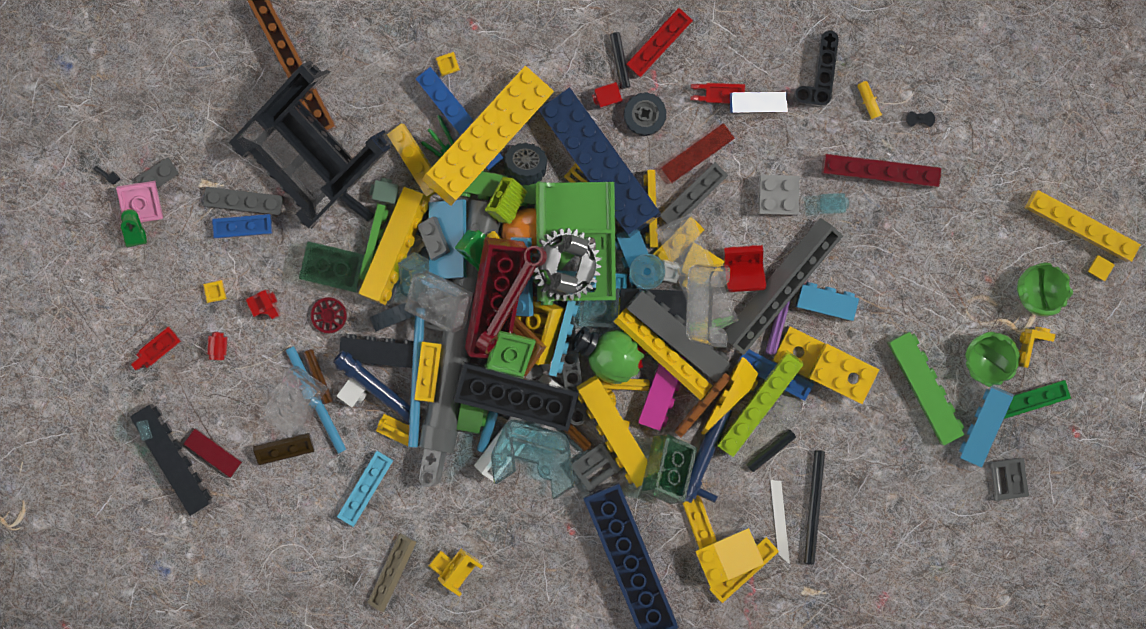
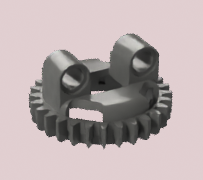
[531,228,602,301]

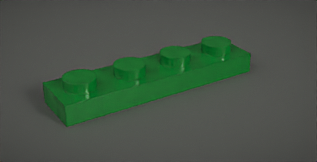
[1004,380,1071,419]

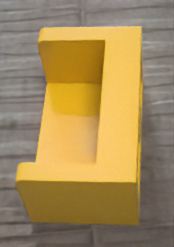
[438,548,483,597]

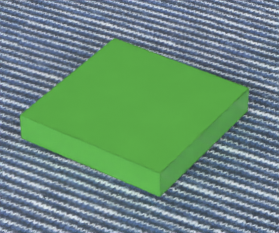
[486,331,536,377]

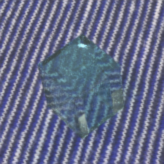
[820,193,849,214]

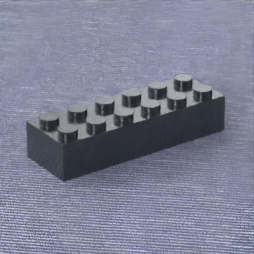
[453,361,579,431]

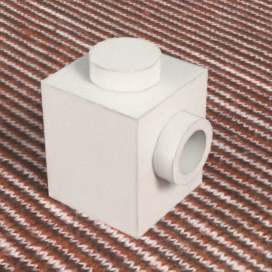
[337,378,367,408]

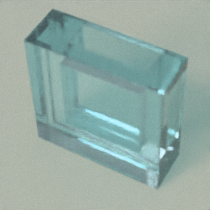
[136,420,152,441]

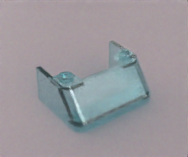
[491,420,575,499]

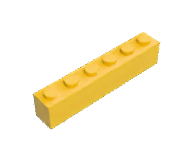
[359,187,430,305]
[1025,190,1141,262]
[576,375,656,488]

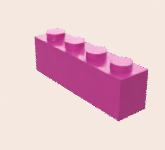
[638,355,688,431]

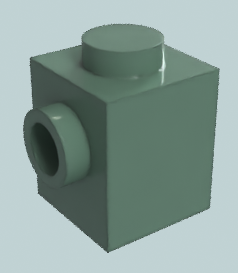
[369,178,400,204]

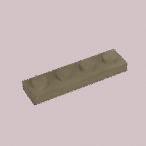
[367,533,416,612]

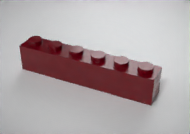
[821,154,942,188]

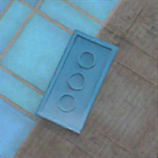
[429,199,467,280]

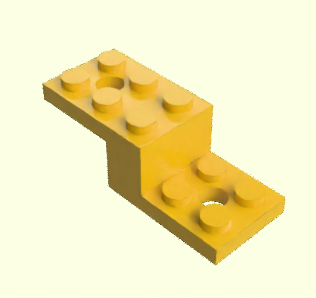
[772,326,880,404]

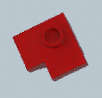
[245,289,281,319]

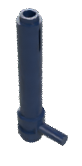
[333,350,422,424]
[677,409,733,503]

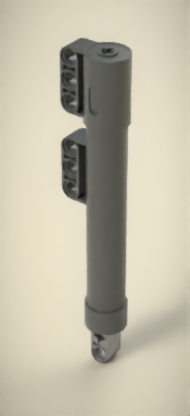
[418,197,501,487]

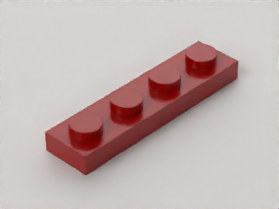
[626,8,693,78]

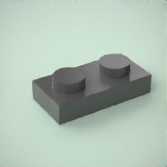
[136,157,180,188]
[418,216,450,261]

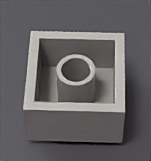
[758,175,800,216]

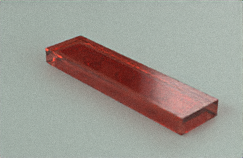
[661,123,735,183]

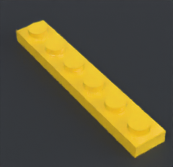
[613,308,712,400]

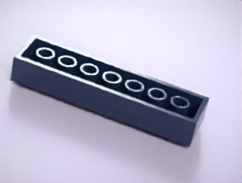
[538,87,661,237]
[583,482,679,629]

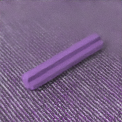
[766,301,790,355]

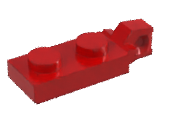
[131,326,182,370]

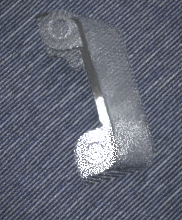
[686,264,730,347]

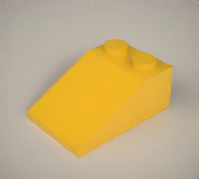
[695,528,764,587]

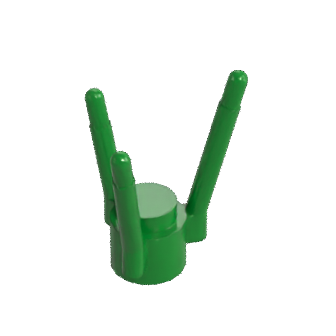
[421,115,455,158]

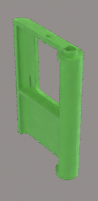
[536,182,616,305]

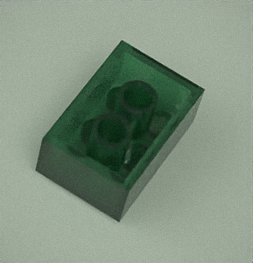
[299,241,365,293]
[641,434,697,504]

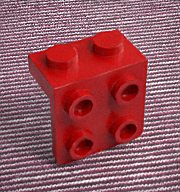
[724,245,766,292]

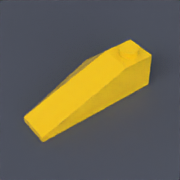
[701,357,758,435]

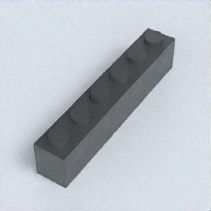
[625,289,731,382]

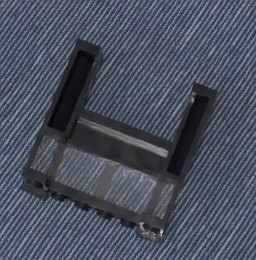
[228,61,391,229]

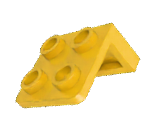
[1019,326,1056,368]

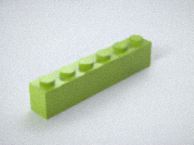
[718,350,804,457]

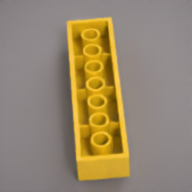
[422,65,554,206]

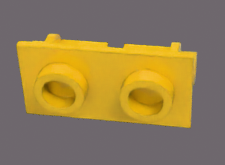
[376,414,409,446]

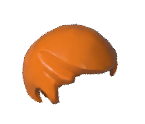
[501,208,537,261]

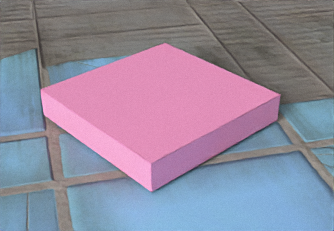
[116,181,163,222]

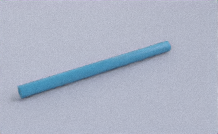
[408,311,425,447]

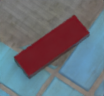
[184,428,242,478]

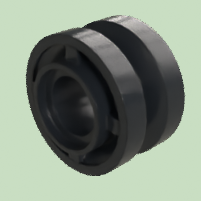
[572,326,599,357]

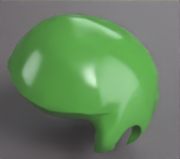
[1017,262,1073,317]
[589,330,644,384]
[965,332,1020,387]

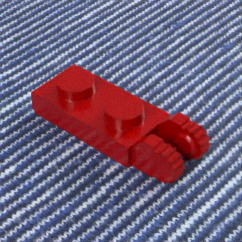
[690,83,745,104]

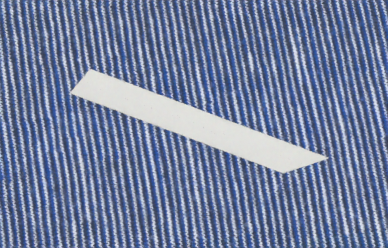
[770,480,790,564]

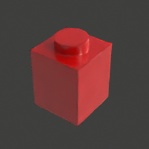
[592,82,623,109]

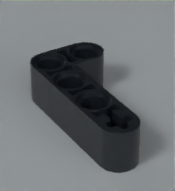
[793,30,839,107]

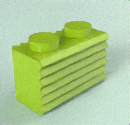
[485,177,528,224]

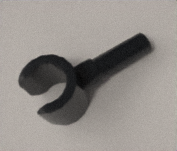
[94,166,120,185]

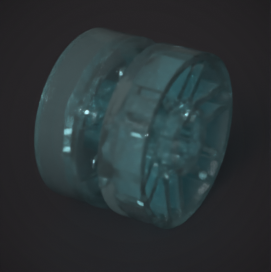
[629,254,665,290]

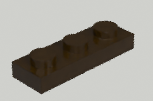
[253,433,315,466]

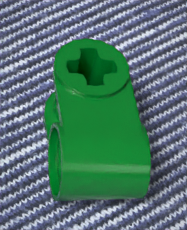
[121,209,147,248]

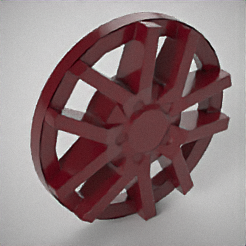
[311,297,347,333]

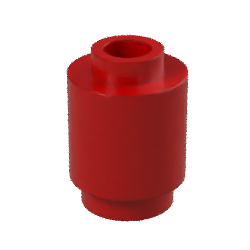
[207,332,228,360]

